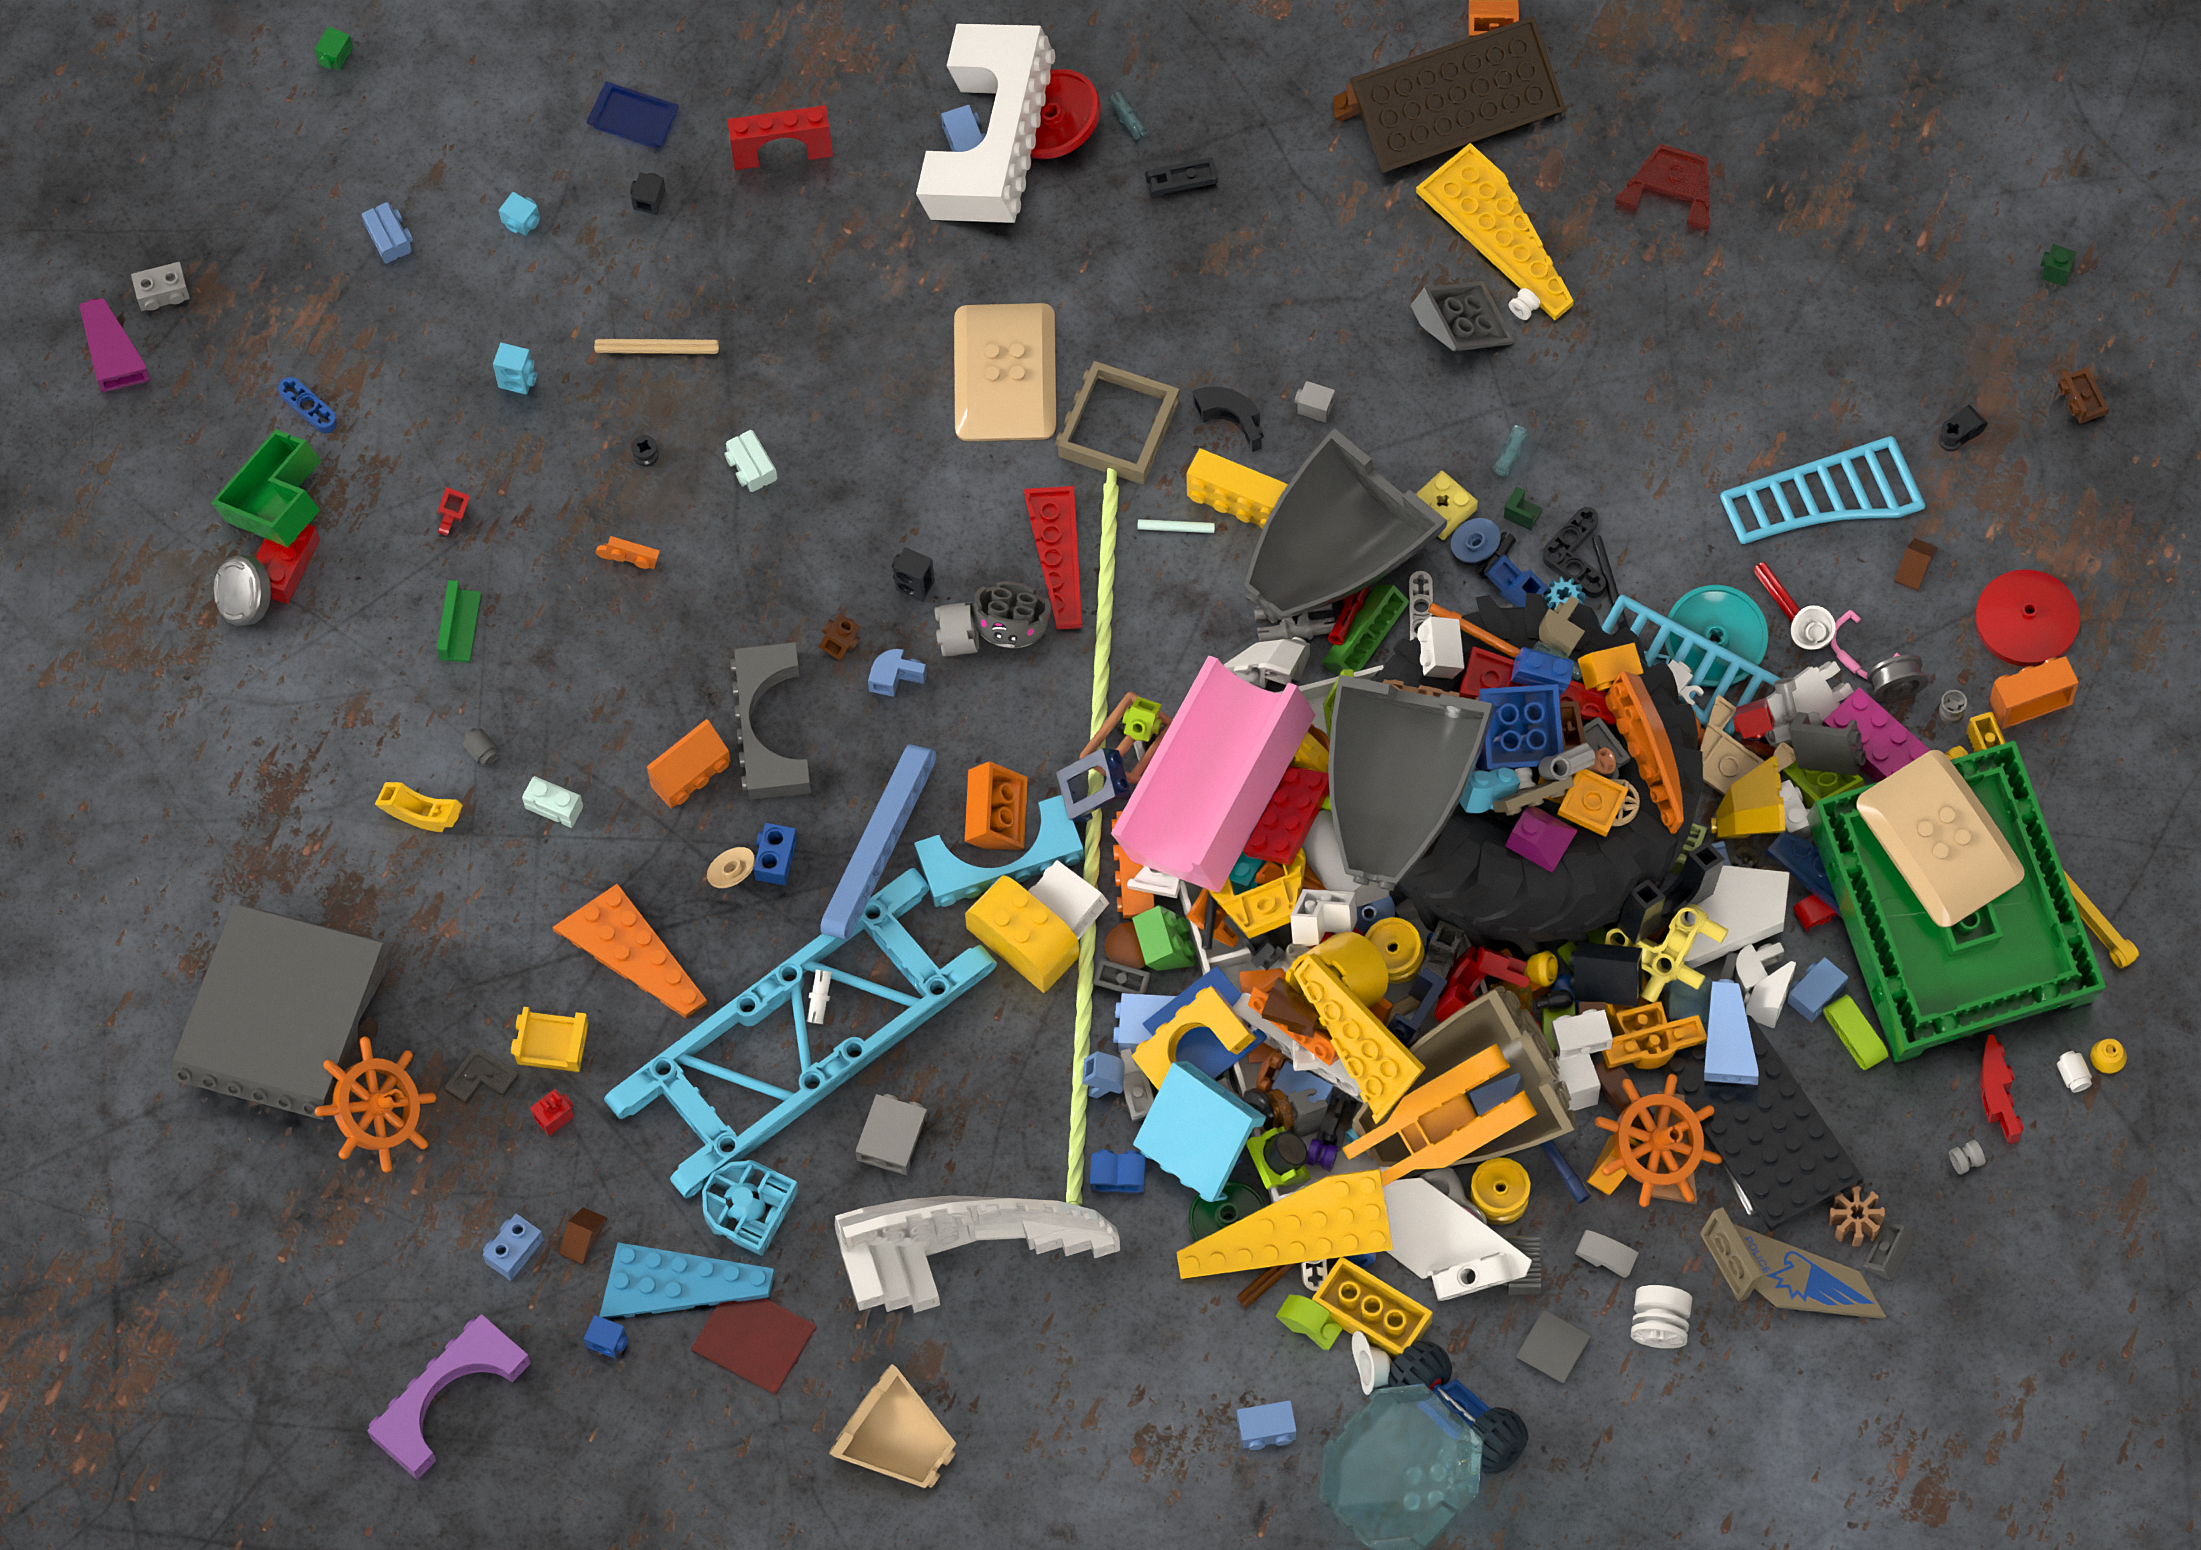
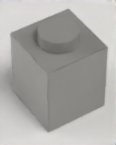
[1294,381,1335,423]

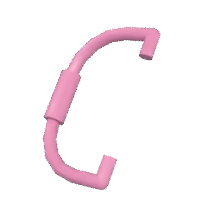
[1830,610,1901,679]

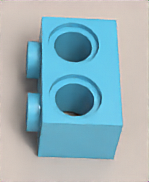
[493,343,537,395]

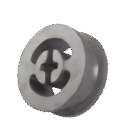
[1867,655,1929,703]

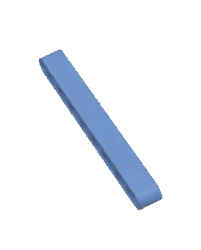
[821,744,936,940]

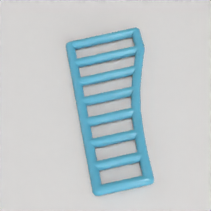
[1720,436,1925,544]
[1602,595,1781,752]

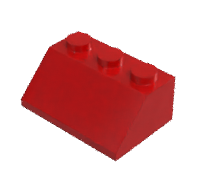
[255,524,320,604]

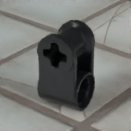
[1939,405,1988,451]

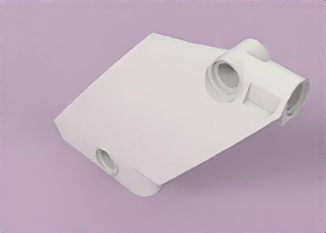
[1384,1178,1532,1301]

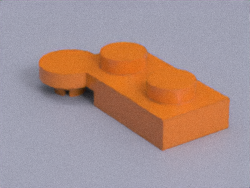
[596,536,660,569]

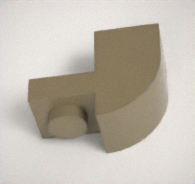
[1539,596,1585,659]

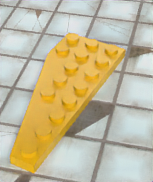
[1416,143,1574,320]
[1176,1168,1394,1279]

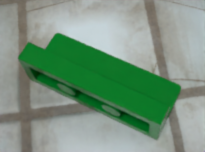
[437,580,481,663]

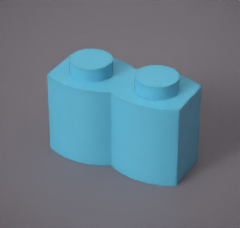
[1460,767,1521,813]

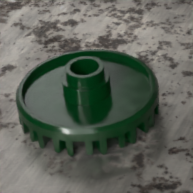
[1188,1180,1266,1242]

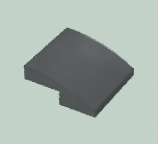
[1516,1309,1592,1384]

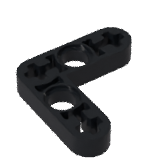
[1542,507,1606,598]

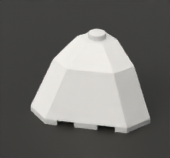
[1224,637,1310,689]

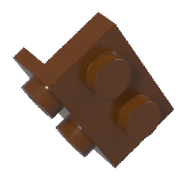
[2057,367,2109,424]

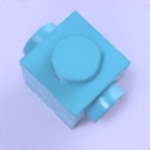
[499,192,540,236]

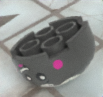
[972,582,1051,648]

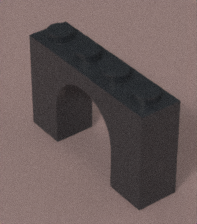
[1617,841,1725,945]

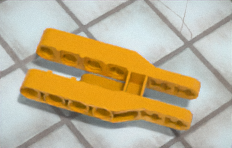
[1342,1043,1537,1187]

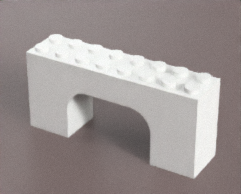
[916,24,1055,223]

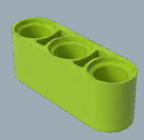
[1823,995,1888,1070]

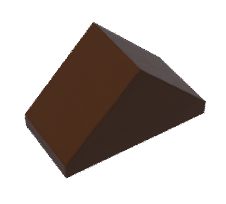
[1894,538,1938,591]
[1560,701,1586,751]
[559,1207,607,1265]

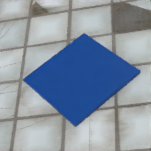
[1142,965,1267,1080]

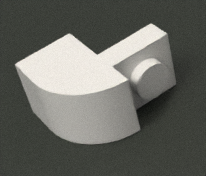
[1734,942,1784,998]

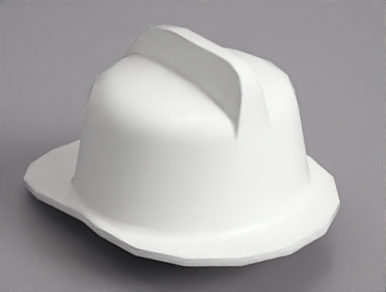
[1352,1331,1392,1395]

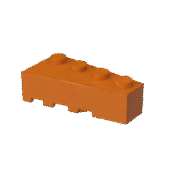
[1112,811,1154,919]

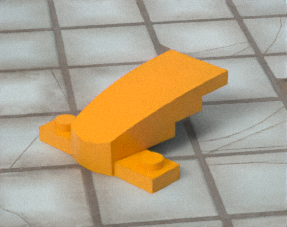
[1602,970,1707,1069]

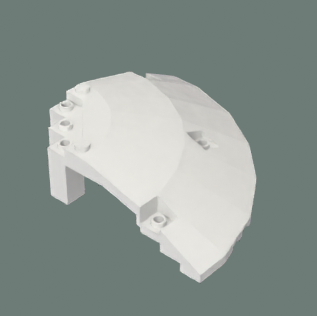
[835,1195,1120,1313]

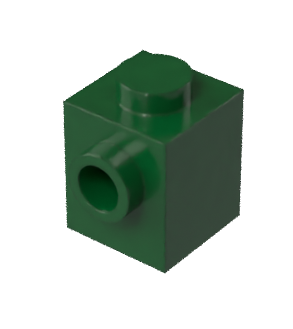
[2040,244,2077,287]

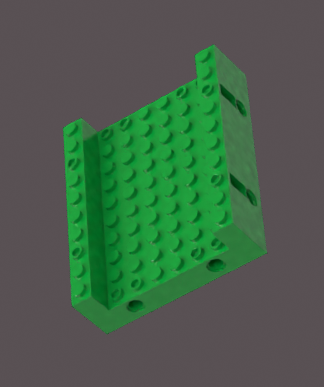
[1806,740,2106,1063]

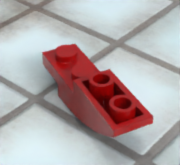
[1980,1034,2024,1144]

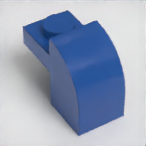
[1485,555,1548,608]

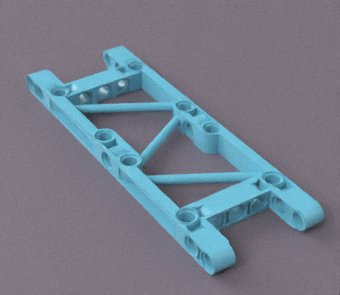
[604,868,997,1199]

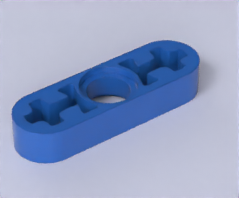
[278,377,337,433]

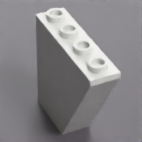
[1684,865,1789,969]

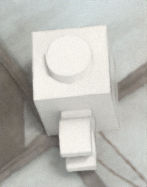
[1668,660,1704,707]

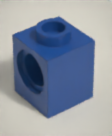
[584,1315,628,1359]

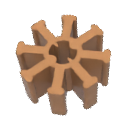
[1828,1186,1885,1246]

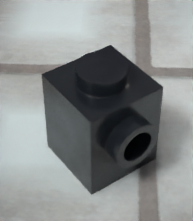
[630,172,666,215]

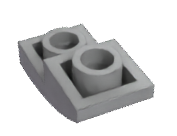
[1575,1230,1639,1278]

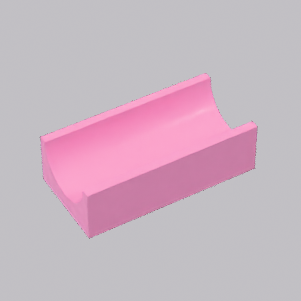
[1111,656,1316,893]

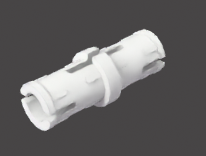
[806,970,832,1024]

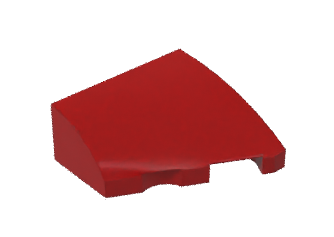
[1476,946,1530,988]

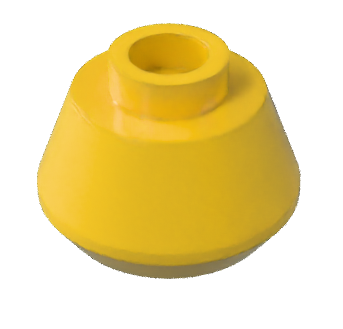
[1525,950,1558,987]
[2090,1039,2127,1073]

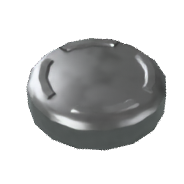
[214,555,271,626]

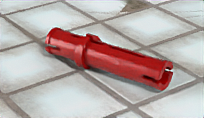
[1328,586,1370,645]

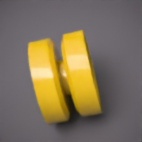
[1365,917,1426,984]
[1470,1157,1530,1226]

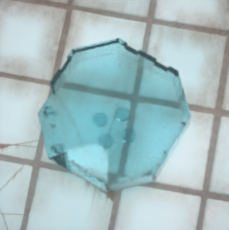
[1319,1384,1484,1550]

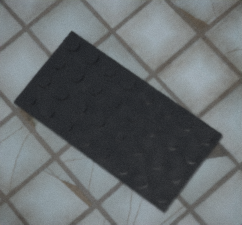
[1659,1015,1863,1232]

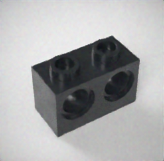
[892,547,935,602]

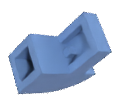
[868,649,927,697]
[1082,1051,1125,1098]

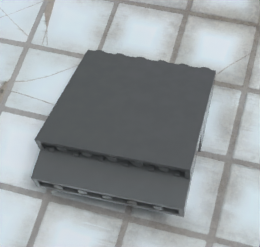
[172,904,393,1120]

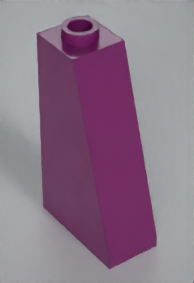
[79,298,150,393]

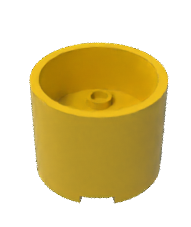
[1285,931,1388,1030]

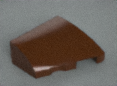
[1262,978,1320,1038]

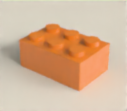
[1988,656,2079,730]

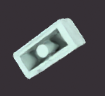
[724,430,777,492]
[522,776,583,828]

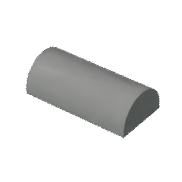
[1301,810,1389,907]

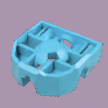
[702,1160,798,1257]

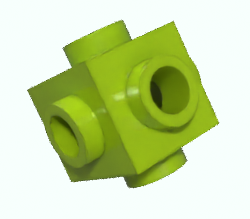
[1122,696,1162,742]

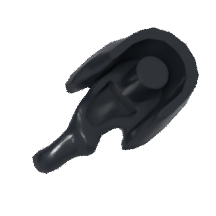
[1243,1088,1276,1131]

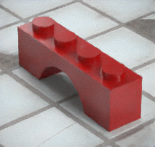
[1434,945,1487,1024]

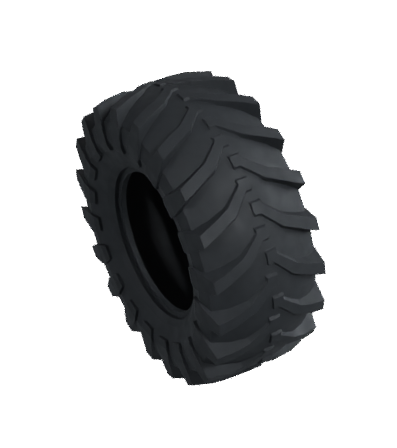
[1370,593,1703,956]

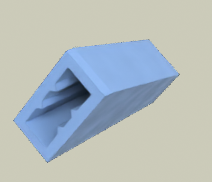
[1704,979,1759,1085]

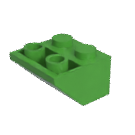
[1133,905,1197,971]

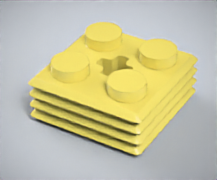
[1416,471,1478,540]

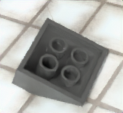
[1410,281,1515,351]

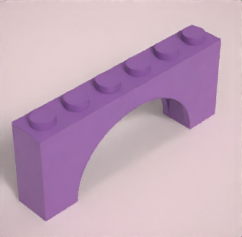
[367,1314,531,1480]

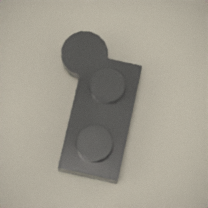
[1583,717,1631,779]

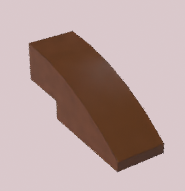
[1594,1059,1654,1141]

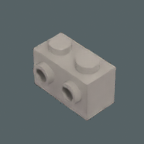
[131,262,190,311]

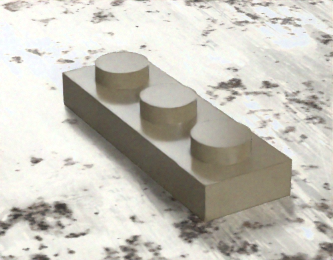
[1492,776,1574,815]

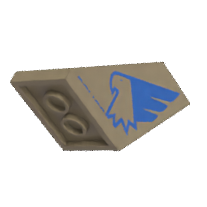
[1700,1207,1886,1319]

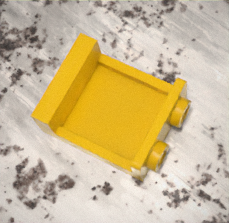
[511,1007,589,1072]

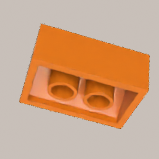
[647,719,731,809]
[965,761,1028,850]

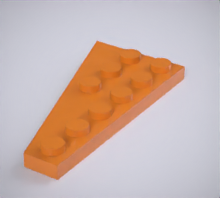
[552,884,708,1019]

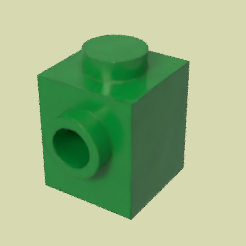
[314,26,353,71]

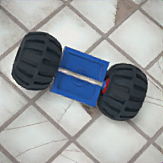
[1388,1340,1529,1474]

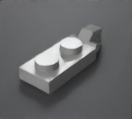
[1120,1048,1154,1123]

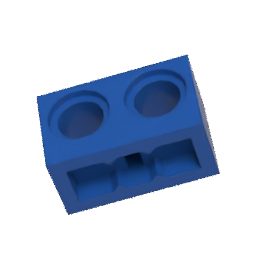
[753,823,798,886]

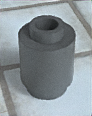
[462,728,500,767]

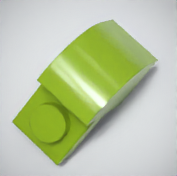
[1276,1294,1343,1350]

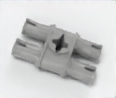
[1253,604,1335,642]

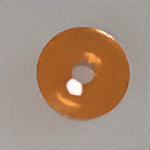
[1266,1088,1294,1130]

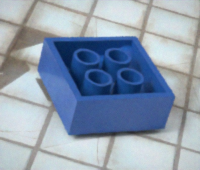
[1477,684,1564,771]

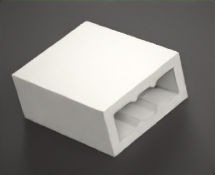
[1028,860,1109,940]

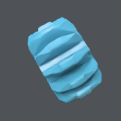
[1543,576,1586,616]

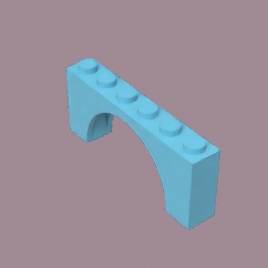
[914,795,1084,907]

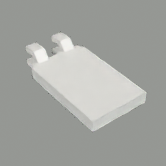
[1764,661,1854,751]

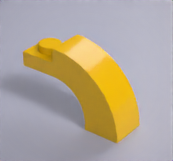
[375,782,463,832]

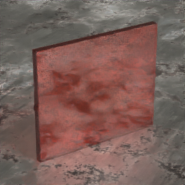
[691,1298,816,1395]

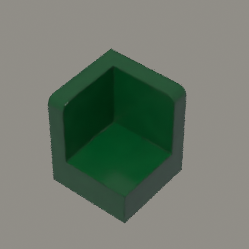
[1504,486,1542,531]

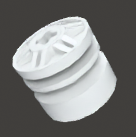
[1631,1285,1692,1348]

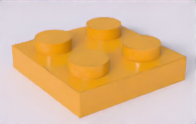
[1557,769,1629,837]

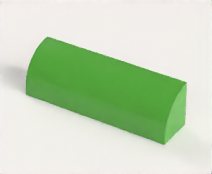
[1321,585,1410,676]

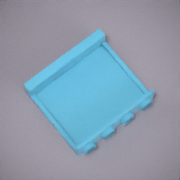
[1133,1061,1267,1202]

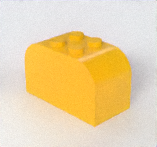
[965,875,1079,993]

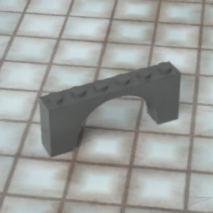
[730,642,811,800]

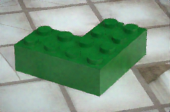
[211,429,321,547]

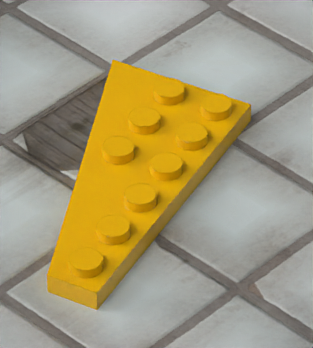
[1294,953,1426,1124]

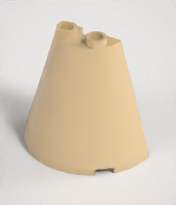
[829,1364,956,1488]

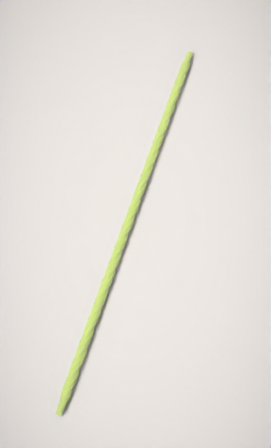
[1066,468,1119,1206]

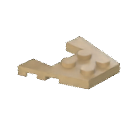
[1699,695,1796,796]

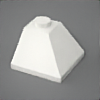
[1743,961,1796,1028]

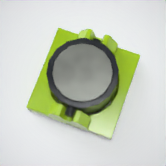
[1246,1126,1311,1189]

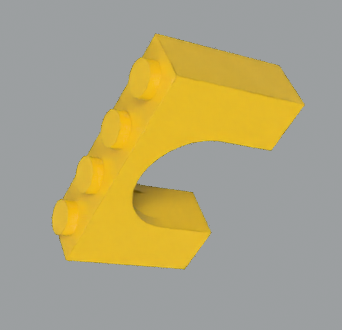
[1131,986,1257,1091]

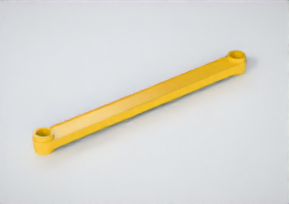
[1945,745,2139,968]

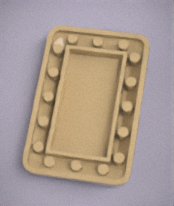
[954,303,1056,441]
[1856,750,2024,928]

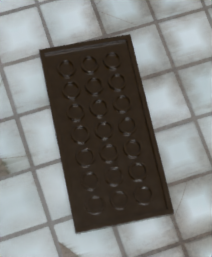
[1349,16,1567,173]

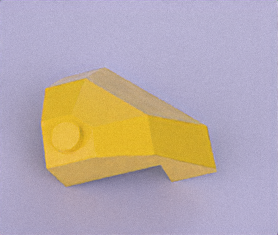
[1710,756,1785,840]

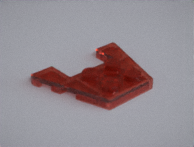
[1615,144,1710,231]

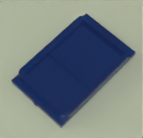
[587,81,679,147]

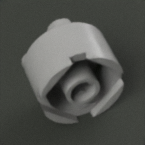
[935,601,979,656]

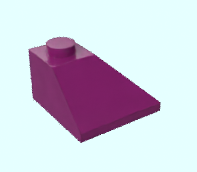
[1506,806,1578,873]

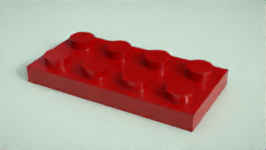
[1243,766,1329,866]

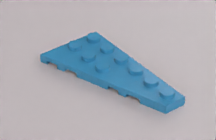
[599,1243,775,1320]

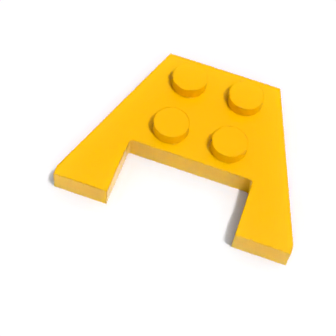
[1208,847,1306,939]

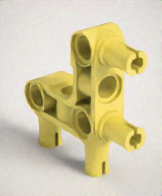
[1604,904,1729,1002]

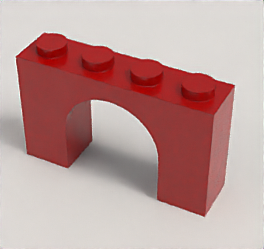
[727,105,833,170]

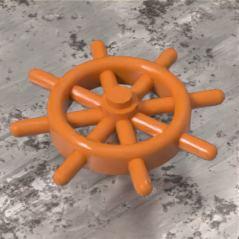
[314,1036,437,1173]
[1594,1074,1722,1207]

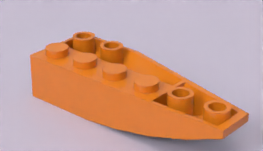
[1605,671,1684,834]

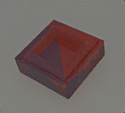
[1740,737,1775,757]

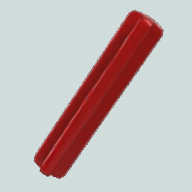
[1754,562,1801,623]

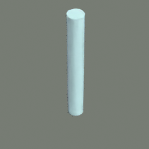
[1138,519,1215,533]

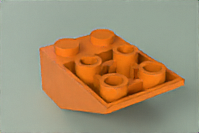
[1468,0,1519,38]

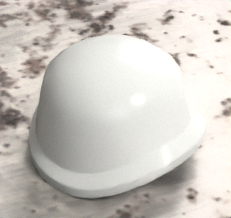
[1791,606,1836,650]

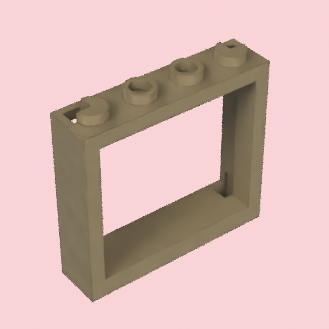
[1055,361,1180,485]

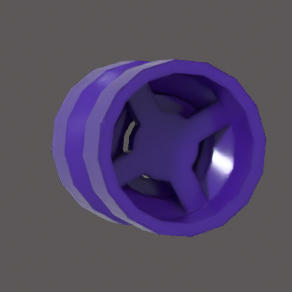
[1305,1138,1339,1172]

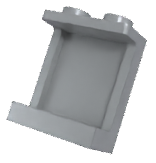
[855,1094,928,1176]

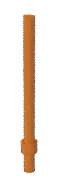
[1428,602,1572,680]

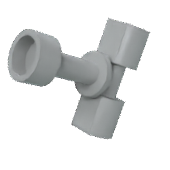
[1768,678,1823,744]

